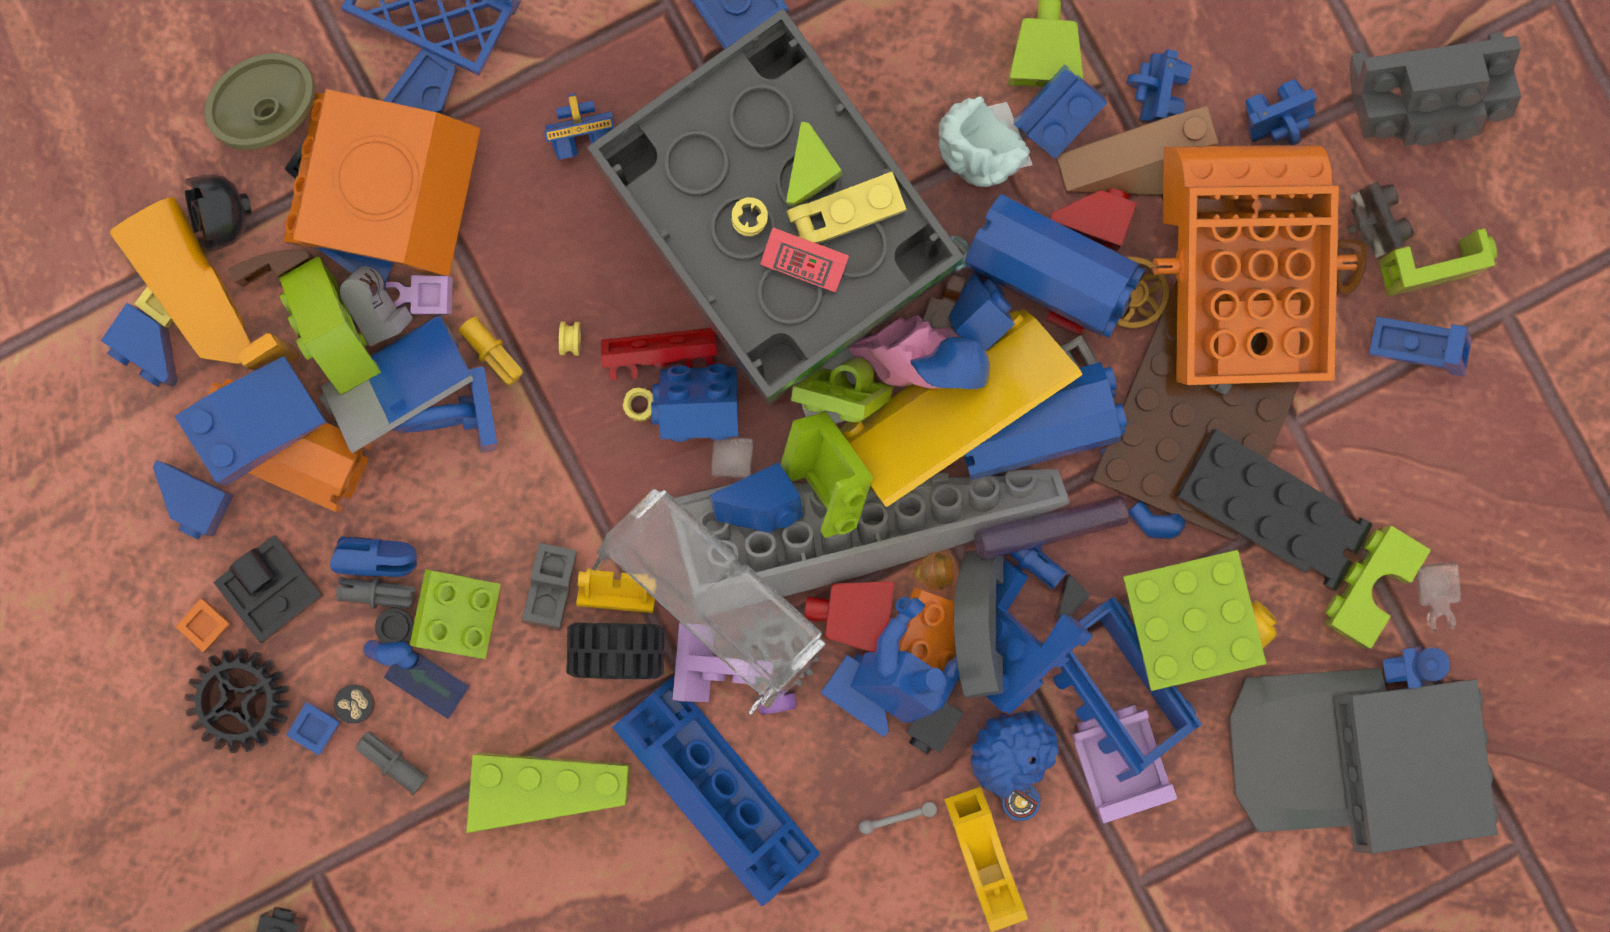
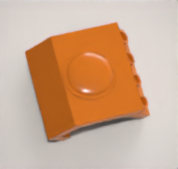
[283,89,481,276]

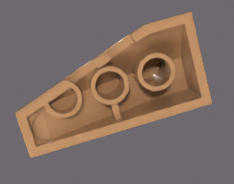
[1056,106,1219,196]

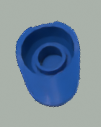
[910,337,990,389]

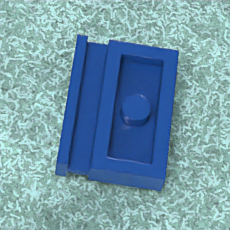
[1014,64,1107,159]

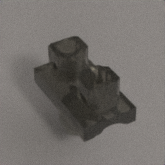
[1347,182,1414,258]

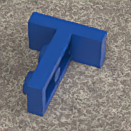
[1369,317,1472,377]

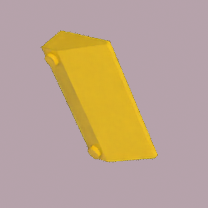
[840,309,1083,507]

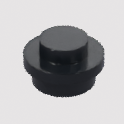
[375,608,414,643]

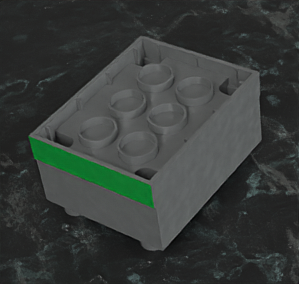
[587,8,964,406]

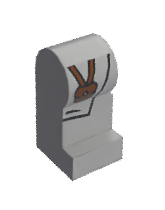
[340,266,413,346]

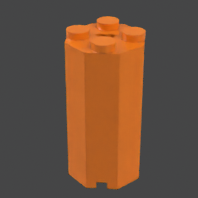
[194,378,373,513]

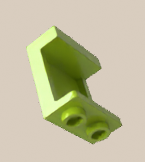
[1378,228,1497,297]
[780,411,873,538]

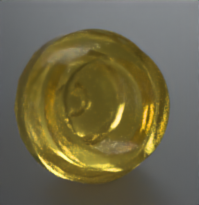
[913,552,954,590]

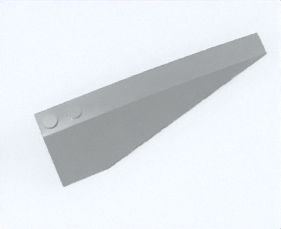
[668,469,1069,618]

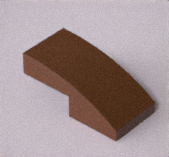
[228,250,314,287]

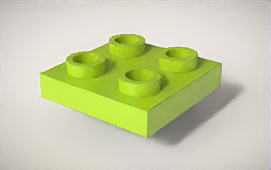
[791,357,893,422]
[410,569,501,659]

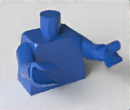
[851,597,960,724]

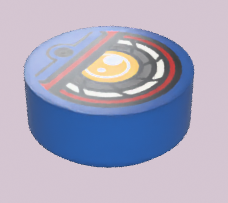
[1001,786,1040,821]

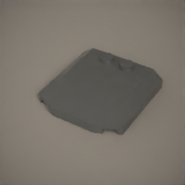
[1228,668,1386,832]

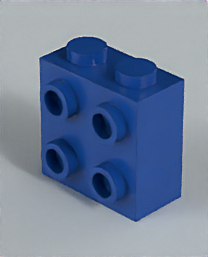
[651,364,739,442]

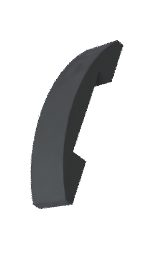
[954,545,1004,699]

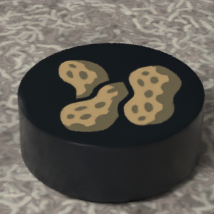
[334,685,375,724]

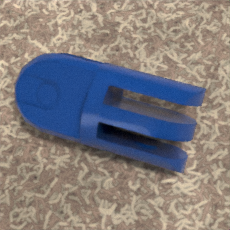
[330,536,417,577]

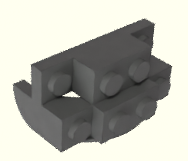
[1350,32,1521,146]

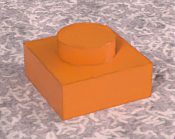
[175,598,232,653]

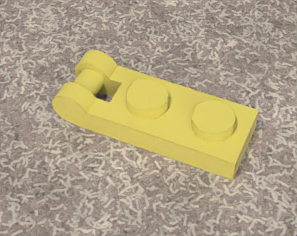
[787,172,907,244]

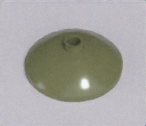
[205,53,316,150]

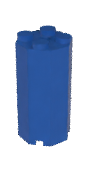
[965,194,1145,338]
[964,362,1127,480]

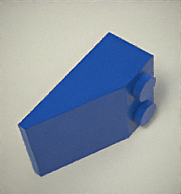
[175,356,327,486]

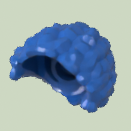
[970,710,1058,799]

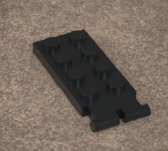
[1174,429,1373,591]

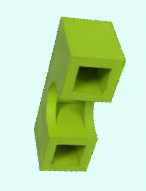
[1324,526,1431,649]

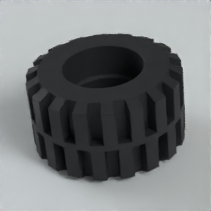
[566,623,665,679]

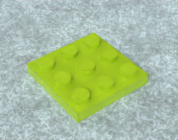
[1123,550,1266,691]

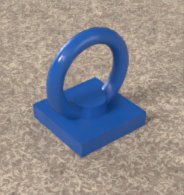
[392,367,497,453]

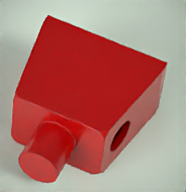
[804,581,895,652]

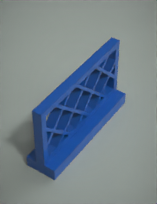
[341,0,521,76]

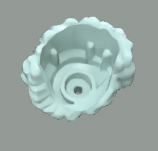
[938,97,1030,187]

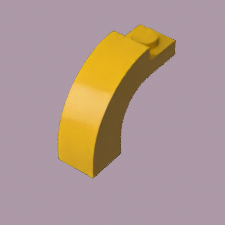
[944,787,1028,932]

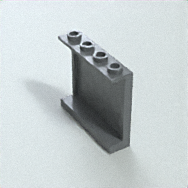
[1334,679,1498,854]

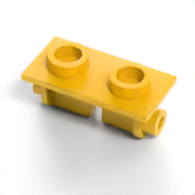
[576,568,657,613]

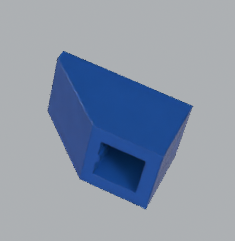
[949,272,1015,351]
[101,303,178,387]

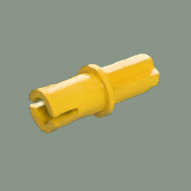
[458,316,523,386]

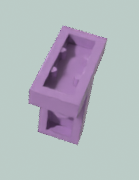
[673,623,773,702]

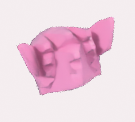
[849,315,961,388]

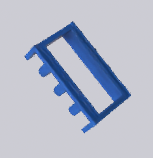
[1053,597,1202,782]

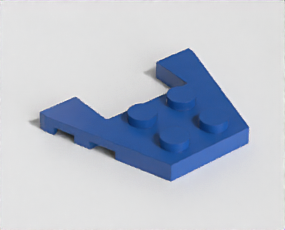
[986,558,1093,714]

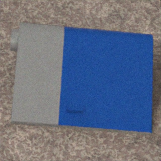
[319,314,474,453]

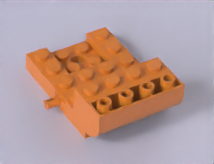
[1152,145,1357,385]

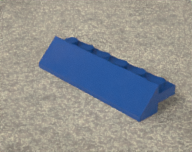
[612,677,821,906]

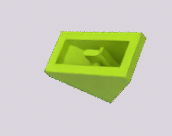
[786,122,843,207]

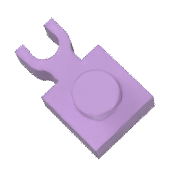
[386,275,453,315]

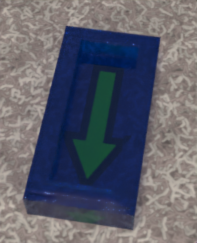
[384,649,471,719]

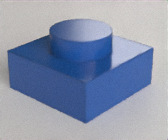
[286,702,341,755]

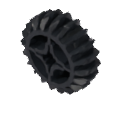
[185,648,291,753]

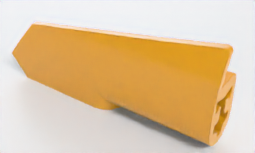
[110,197,251,365]

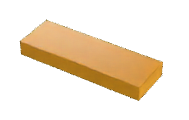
[236,333,300,371]

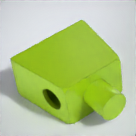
[1007,0,1083,88]

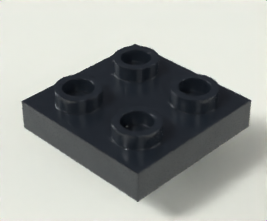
[213,535,324,643]

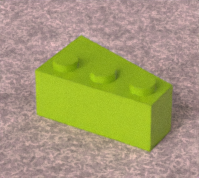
[279,256,381,395]

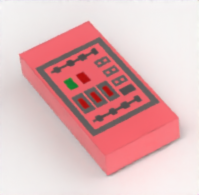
[760,228,849,292]

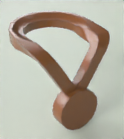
[1337,240,1366,295]

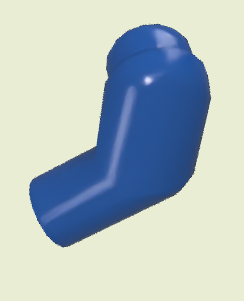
[1127,501,1185,539]
[363,640,417,669]

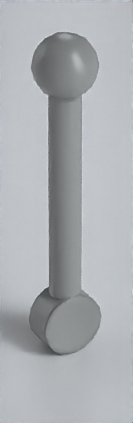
[859,801,937,835]

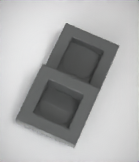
[522,543,577,631]

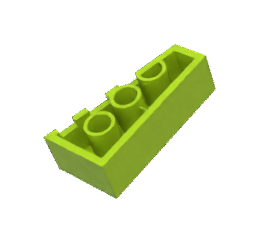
[466,752,631,833]

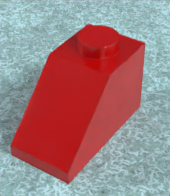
[1049,188,1137,251]

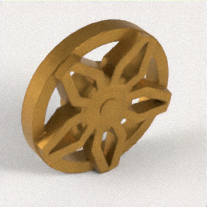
[1117,257,1169,329]

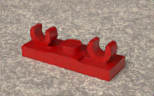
[601,328,717,381]

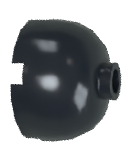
[184,174,252,253]

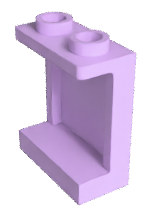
[1070,704,1177,824]

